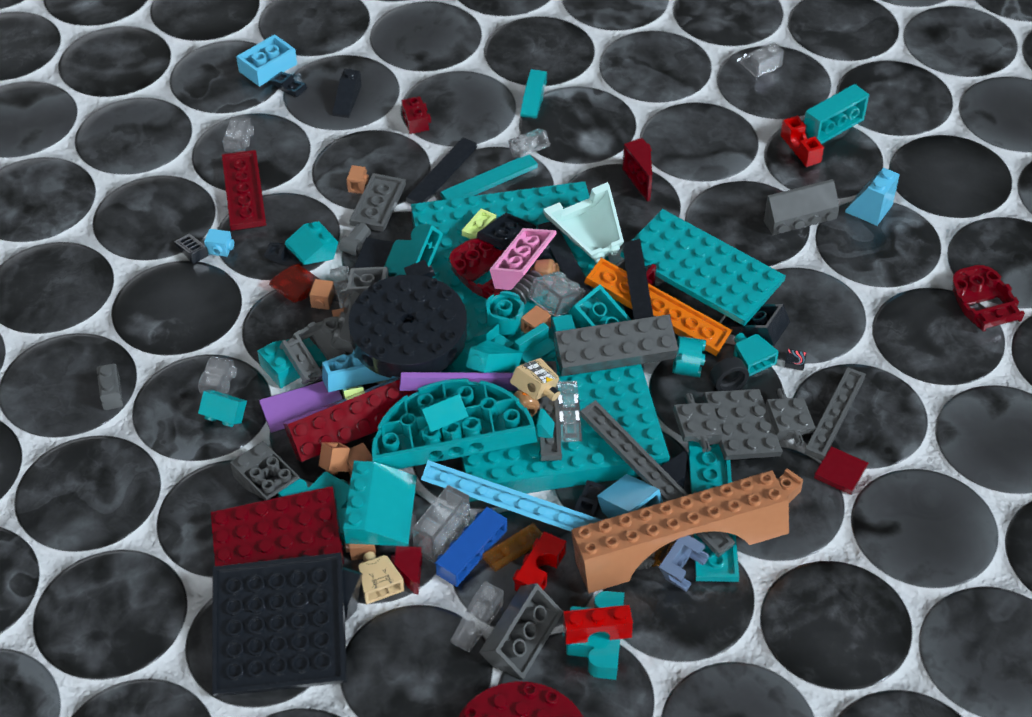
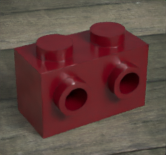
[401,96,431,134]

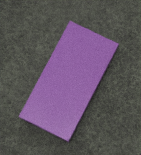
[259,381,343,433]

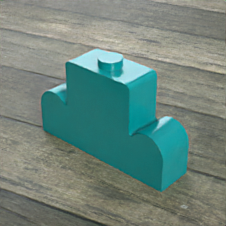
[384,224,443,277]
[278,472,350,545]
[563,591,624,680]

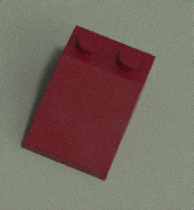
[622,138,652,202]

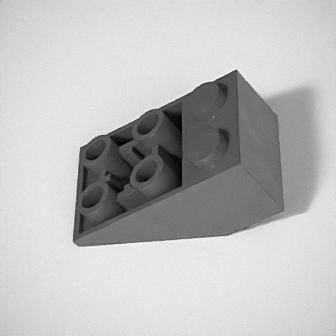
[230,441,300,500]

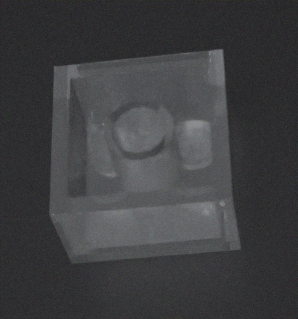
[528,271,586,317]

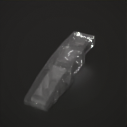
[557,381,582,442]

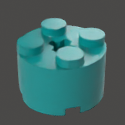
[486,291,524,336]
[673,336,706,378]

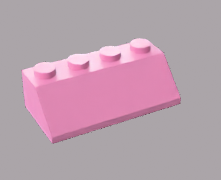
[490,228,557,290]

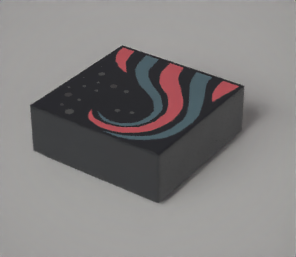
[784,349,807,371]

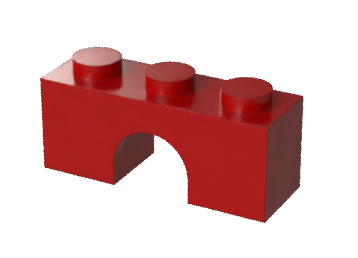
[780,116,824,167]
[513,531,567,591]
[563,605,633,644]

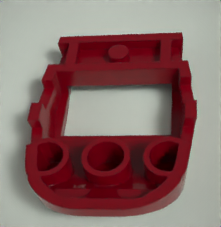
[449,239,527,299]
[952,265,1025,332]

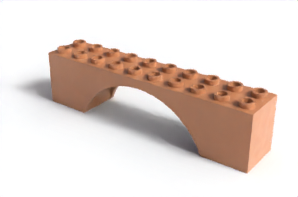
[571,471,789,593]

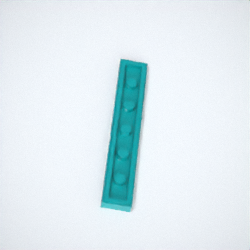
[440,153,538,200]

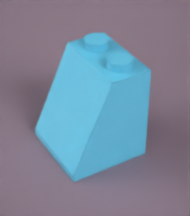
[845,168,900,226]
[597,474,663,518]

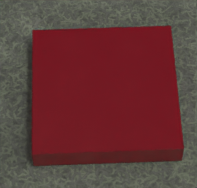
[814,446,868,495]

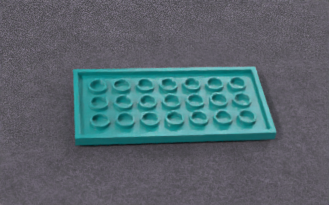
[620,209,786,326]

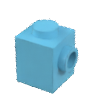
[204,229,234,257]

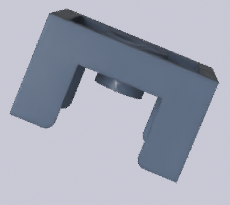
[659,535,709,592]

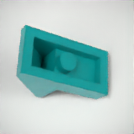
[472,323,514,349]

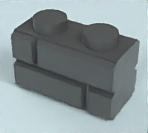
[97,363,123,410]

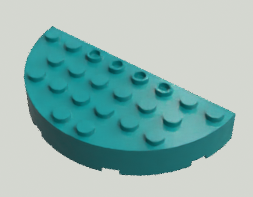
[372,379,537,469]

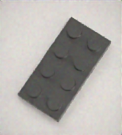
[349,173,406,232]

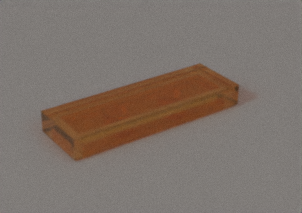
[483,523,543,572]

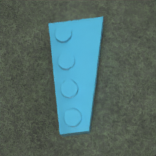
[322,350,396,392]

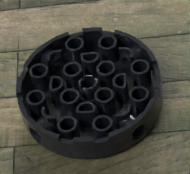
[348,275,467,378]

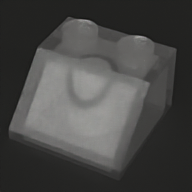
[737,42,784,77]

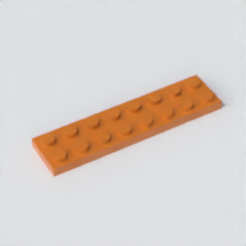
[584,258,732,356]

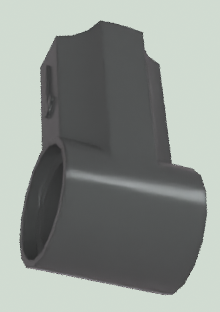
[339,223,371,256]

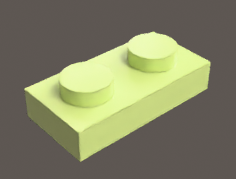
[462,209,496,239]

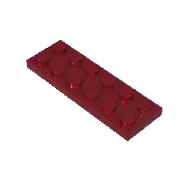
[222,150,267,231]

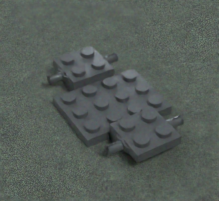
[673,388,816,460]

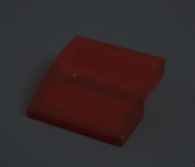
[269,264,321,303]

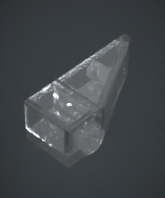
[451,581,504,652]

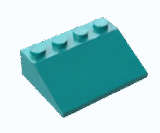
[343,461,417,547]

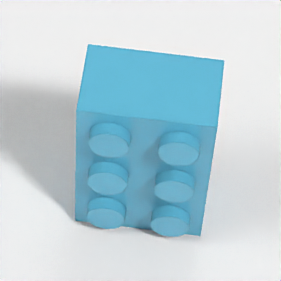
[236,34,297,86]

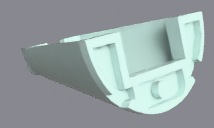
[543,182,624,262]

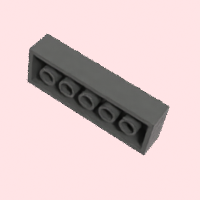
[553,314,678,376]

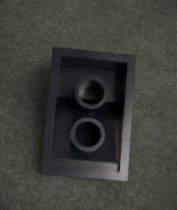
[721,304,790,346]

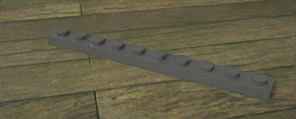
[580,400,735,557]

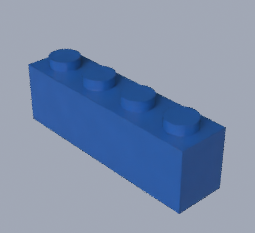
[435,507,507,587]

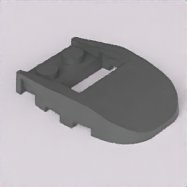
[280,317,350,384]

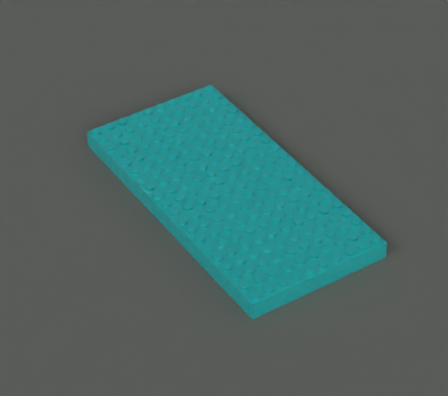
[411,181,670,502]

